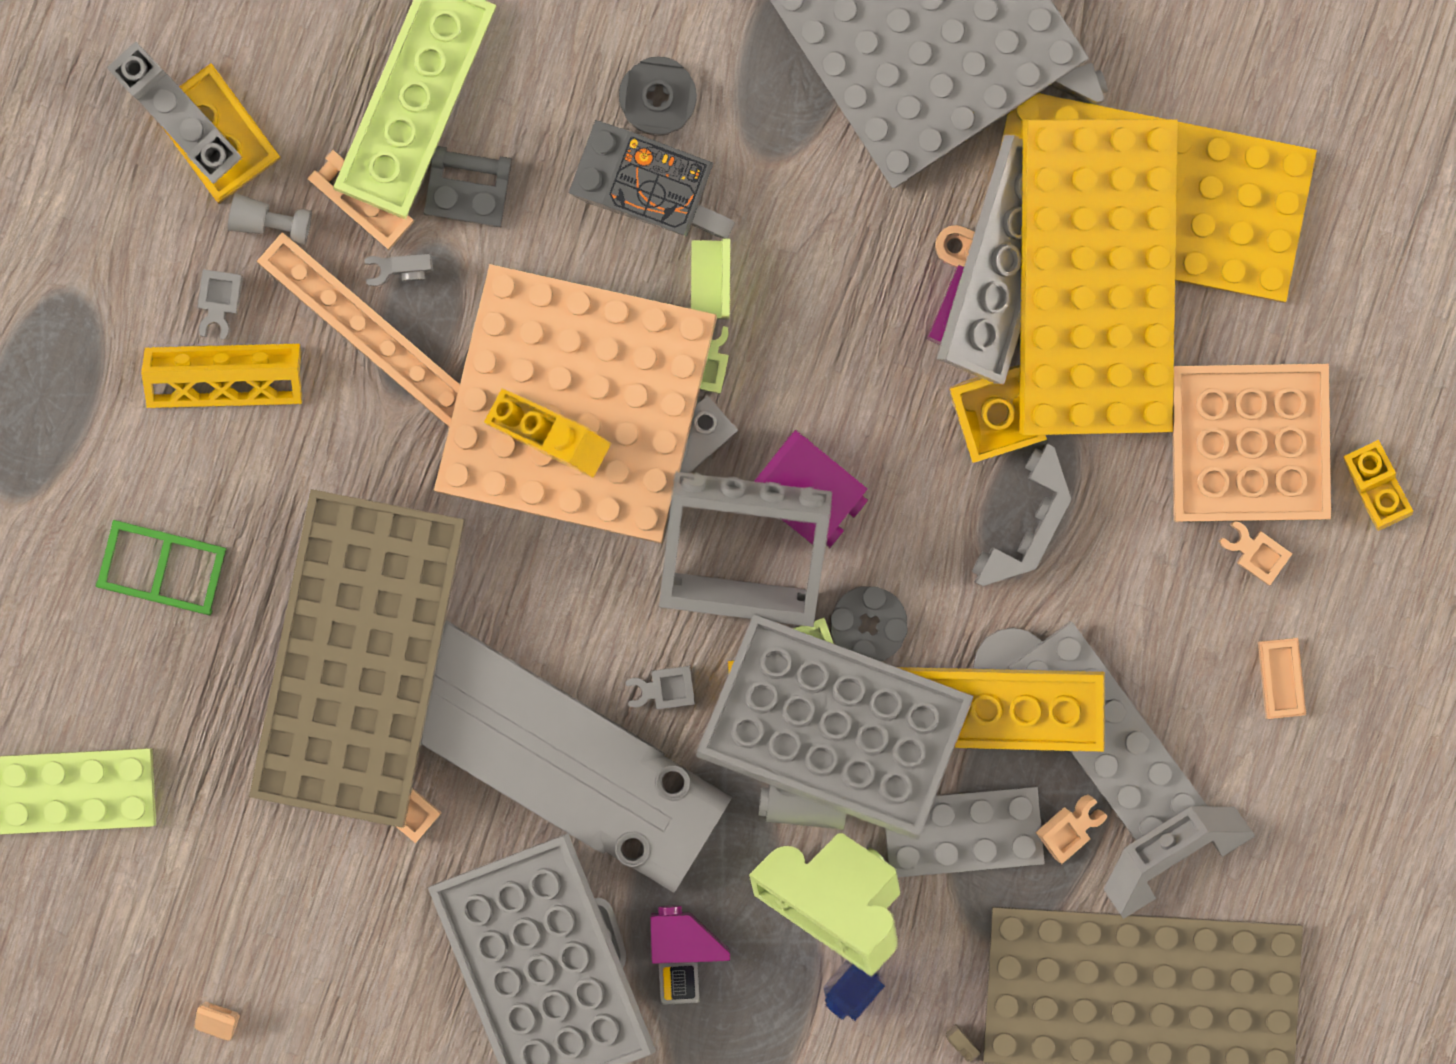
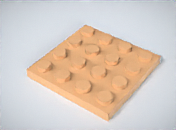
[1172,364,1331,522]

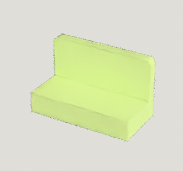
[691,239,730,319]

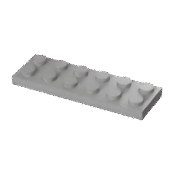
[936,135,1023,384]
[1008,621,1207,840]

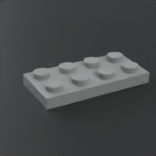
[885,786,1045,877]

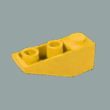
[484,388,611,478]

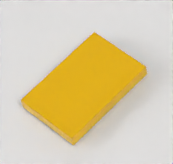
[162,63,281,204]

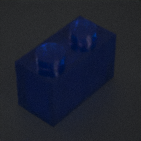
[823,959,886,1021]

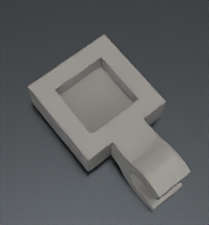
[364,254,434,287]

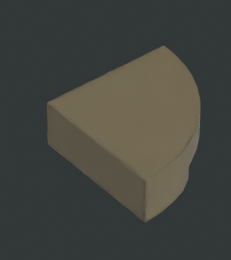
[946,1024,981,1062]

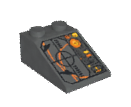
[568,120,714,237]

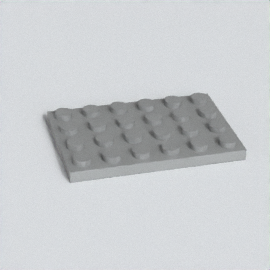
[696,614,973,840]
[428,833,656,1064]

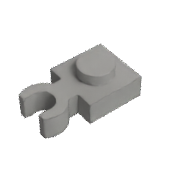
[197,269,243,340]
[625,665,695,710]

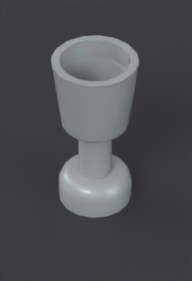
[228,193,312,245]

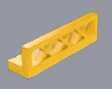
[141,343,302,408]

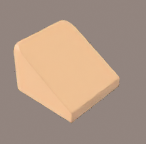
[195,1001,240,1041]

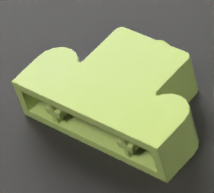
[749,833,900,976]

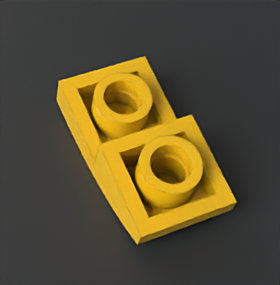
[1343,440,1413,531]

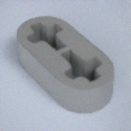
[691,205,735,239]

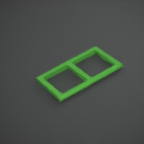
[96,520,227,616]

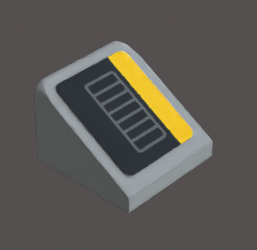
[659,962,700,1005]

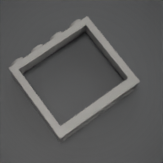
[659,472,832,627]

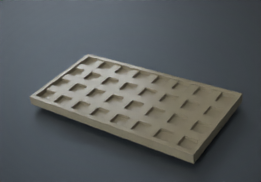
[249,489,466,828]
[983,906,1303,1064]

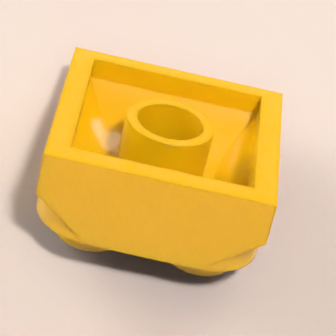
[949,365,1047,463]

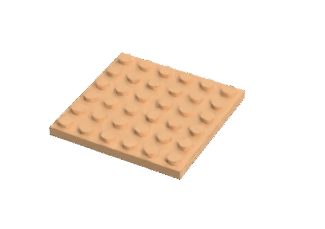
[434,264,717,544]

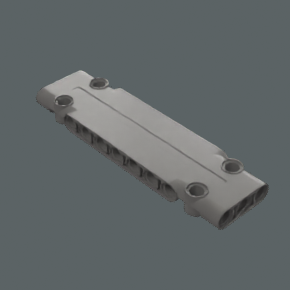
[421,620,732,893]

